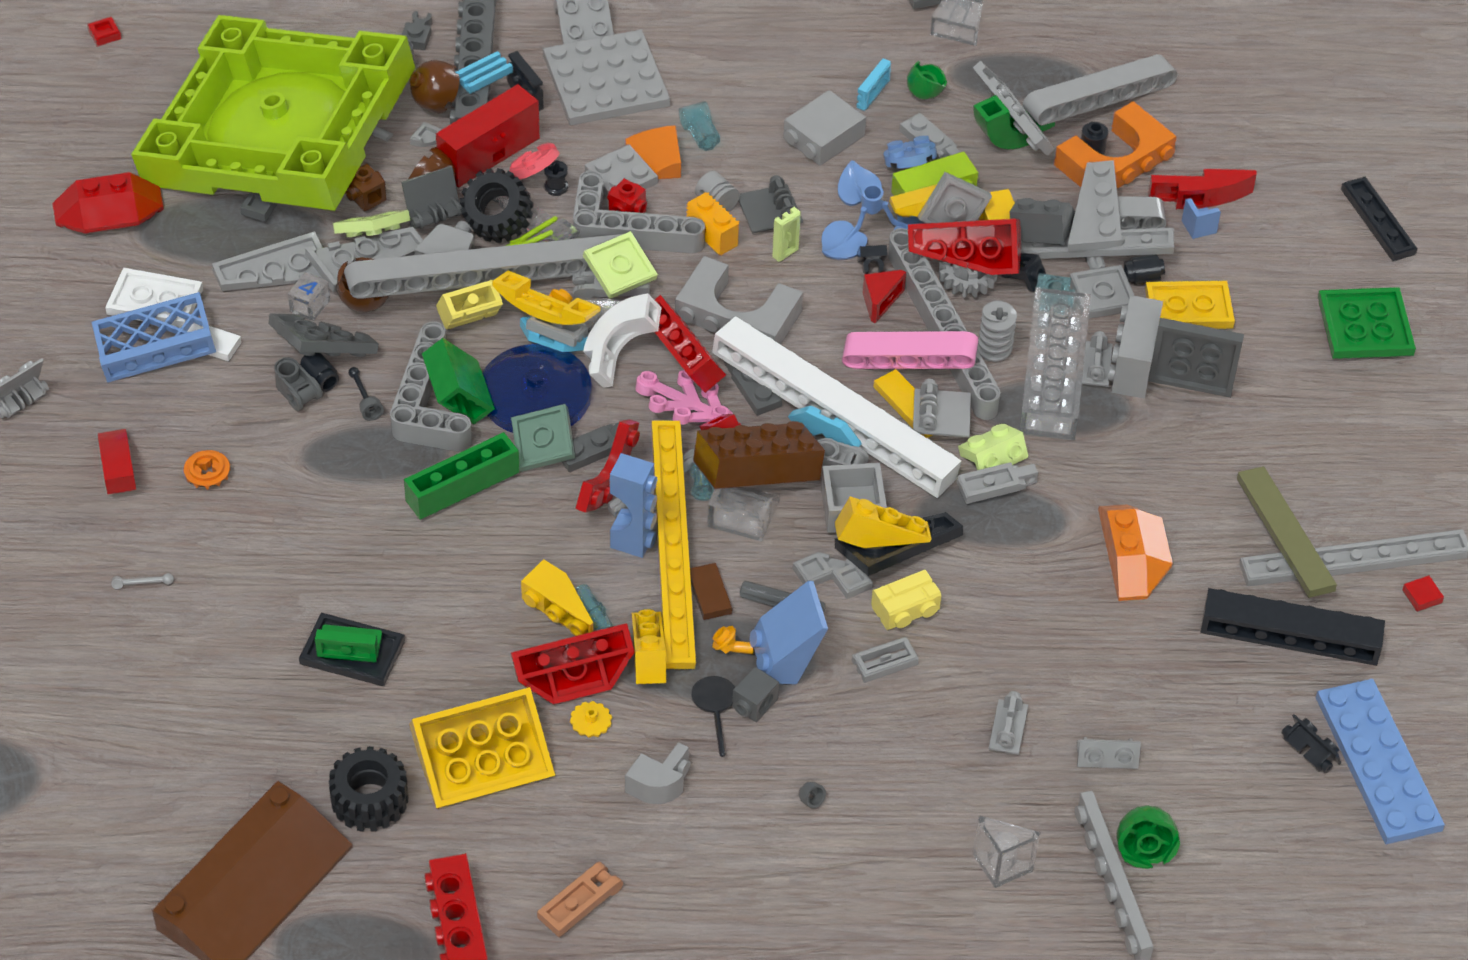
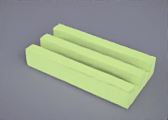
[772,207,801,262]

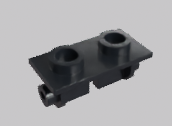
[1281,714,1342,773]

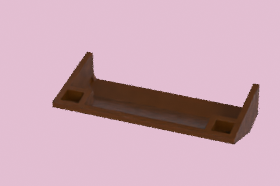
[152,781,353,960]

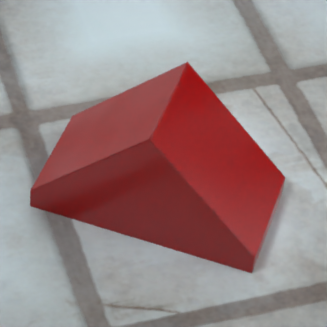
[863,270,906,324]

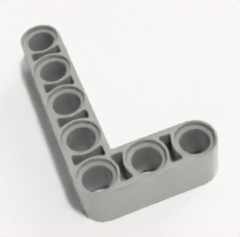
[573,170,705,253]
[390,321,472,451]

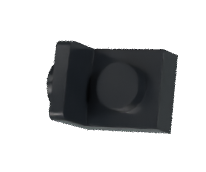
[1001,253,1046,292]

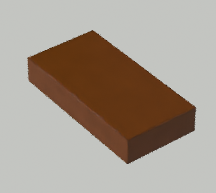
[690,563,732,620]

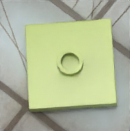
[583,231,658,299]

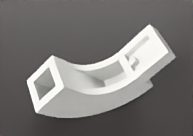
[583,293,662,388]

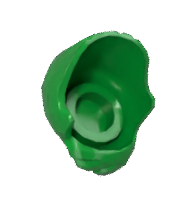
[907,61,947,100]

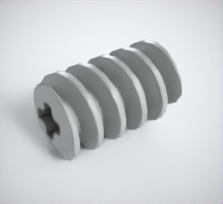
[977,301,1017,362]

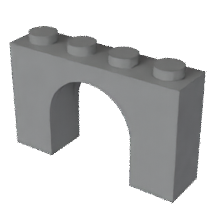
[675,256,803,345]

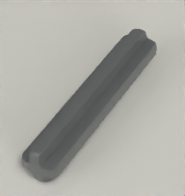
[740,581,826,614]

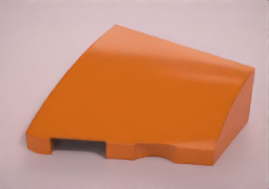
[625,125,681,179]

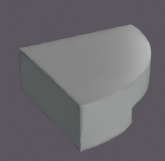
[410,122,442,147]

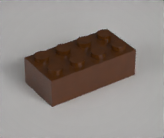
[693,421,825,489]

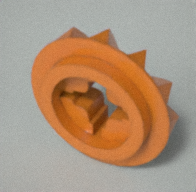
[184,450,231,490]

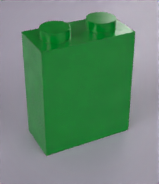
[422,338,495,425]

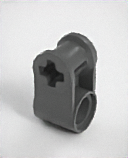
[274,357,323,411]

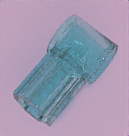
[679,101,720,151]

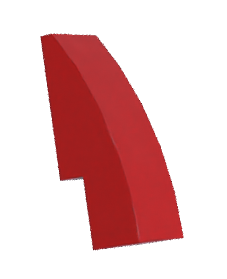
[98,429,136,495]

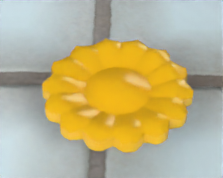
[570,701,612,738]

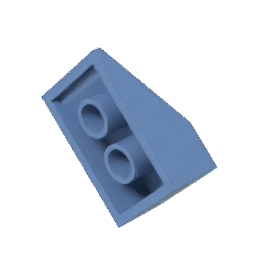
[750,581,828,684]

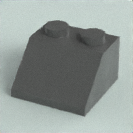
[1010,198,1075,244]

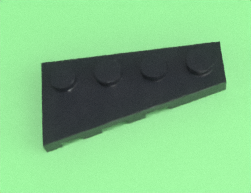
[834,512,963,576]

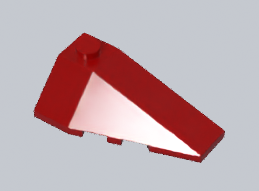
[908,219,1021,275]

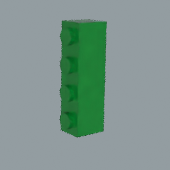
[404,432,520,520]

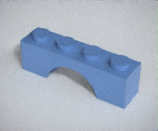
[610,453,657,558]

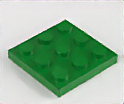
[1318,287,1416,359]

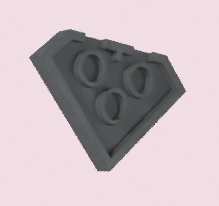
[268,313,379,357]

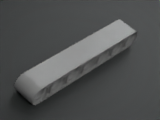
[1023,54,1178,125]

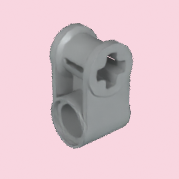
[818,438,869,475]

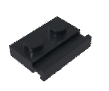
[507,51,544,111]

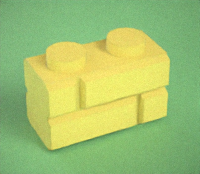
[436,280,503,330]
[871,570,941,630]

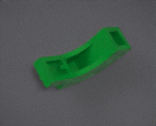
[973,95,1055,149]

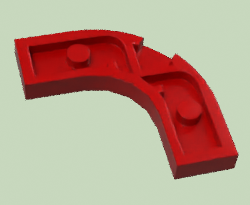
[575,419,640,513]

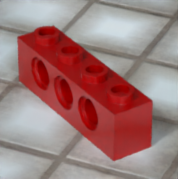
[655,295,726,393]
[424,854,488,960]

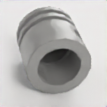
[695,171,740,212]

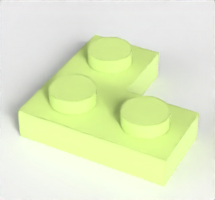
[333,210,410,237]

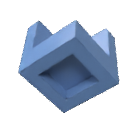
[1181,198,1221,239]

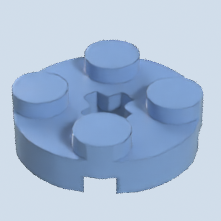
[883,136,937,168]

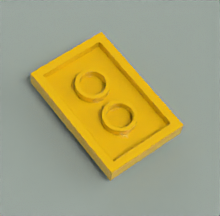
[1145,281,1235,329]

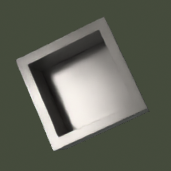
[821,463,887,533]

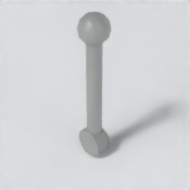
[111,573,174,589]

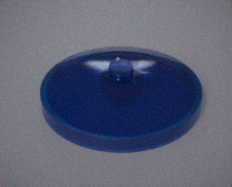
[483,344,592,433]

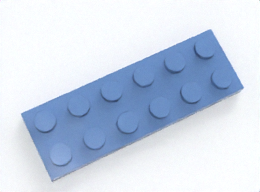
[1316,679,1445,845]

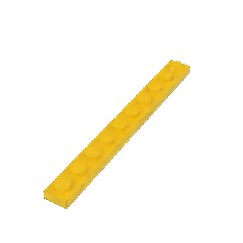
[651,421,696,669]

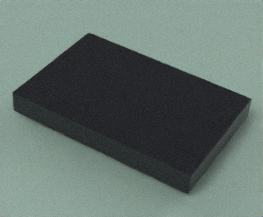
[299,612,405,687]

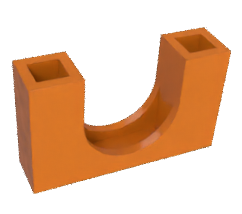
[1054,101,1177,189]

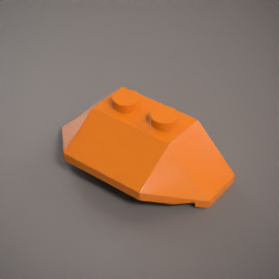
[1098,504,1173,601]

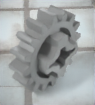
[939,261,998,298]

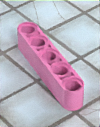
[842,331,979,369]

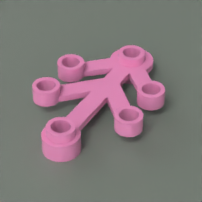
[635,370,733,424]

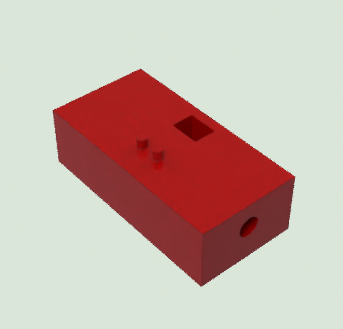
[436,84,540,188]

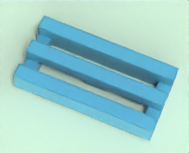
[455,51,513,94]
[856,58,891,111]

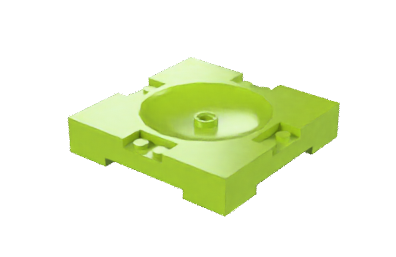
[131,15,415,211]

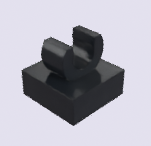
[857,245,888,274]

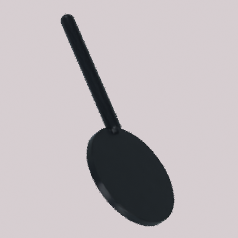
[691,676,735,757]

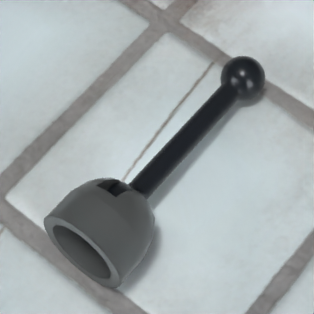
[348,367,384,421]

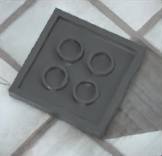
[1148,318,1244,398]

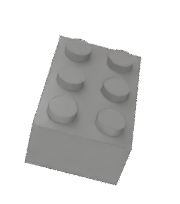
[1108,295,1163,399]

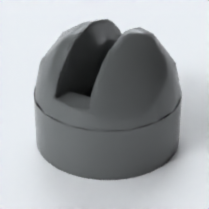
[798,782,826,808]

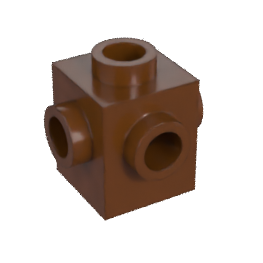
[345,163,387,212]

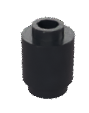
[1081,122,1109,155]
[1124,254,1165,284]
[300,352,339,392]

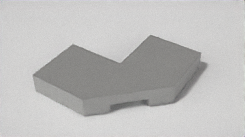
[793,552,873,599]

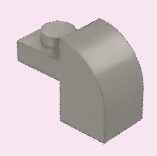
[625,742,691,804]

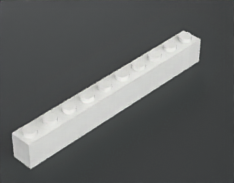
[712,316,961,498]

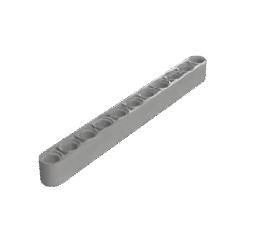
[344,234,623,299]

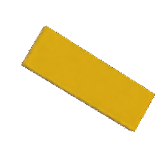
[873,369,933,438]

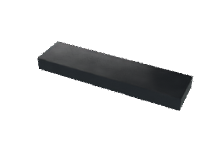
[1341,176,1418,262]

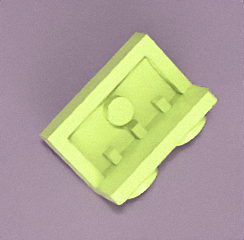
[958,424,1028,470]

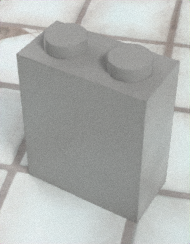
[783,90,866,166]

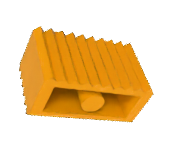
[686,192,739,255]

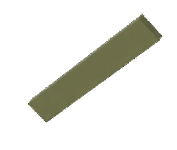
[1237,466,1337,598]

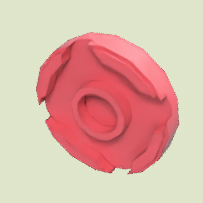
[509,143,559,179]

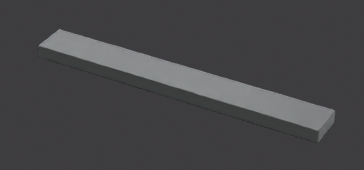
[1239,529,1468,587]

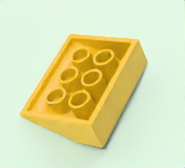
[409,687,555,809]

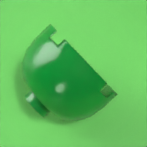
[1116,805,1180,869]

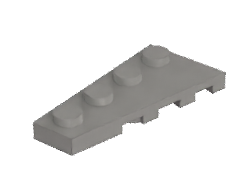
[973,60,1055,156]
[1068,160,1122,252]

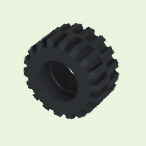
[460,168,533,243]
[328,746,409,832]

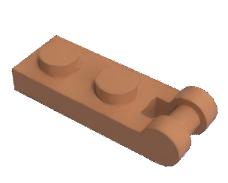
[537,862,623,938]

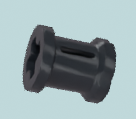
[544,160,568,196]

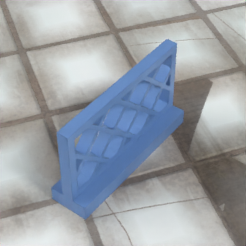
[92,292,216,383]

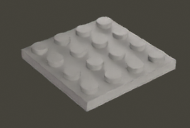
[543,29,670,126]

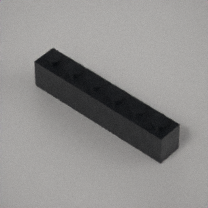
[1200,588,1385,666]

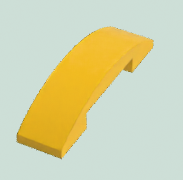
[492,270,601,325]

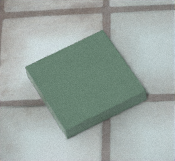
[511,404,575,472]

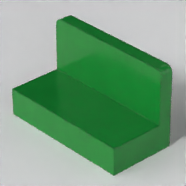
[315,625,382,663]

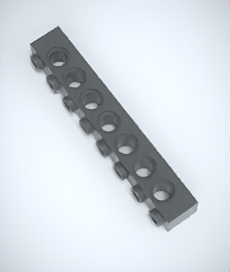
[450,0,496,124]

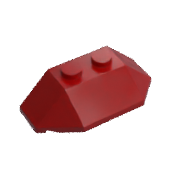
[52,172,164,233]
[511,623,634,705]

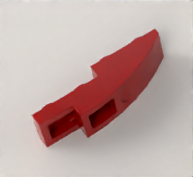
[1148,169,1257,209]

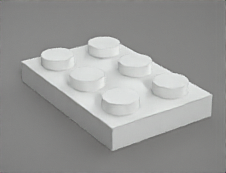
[105,268,203,328]

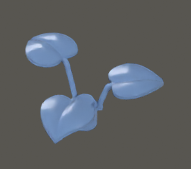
[822,160,924,260]

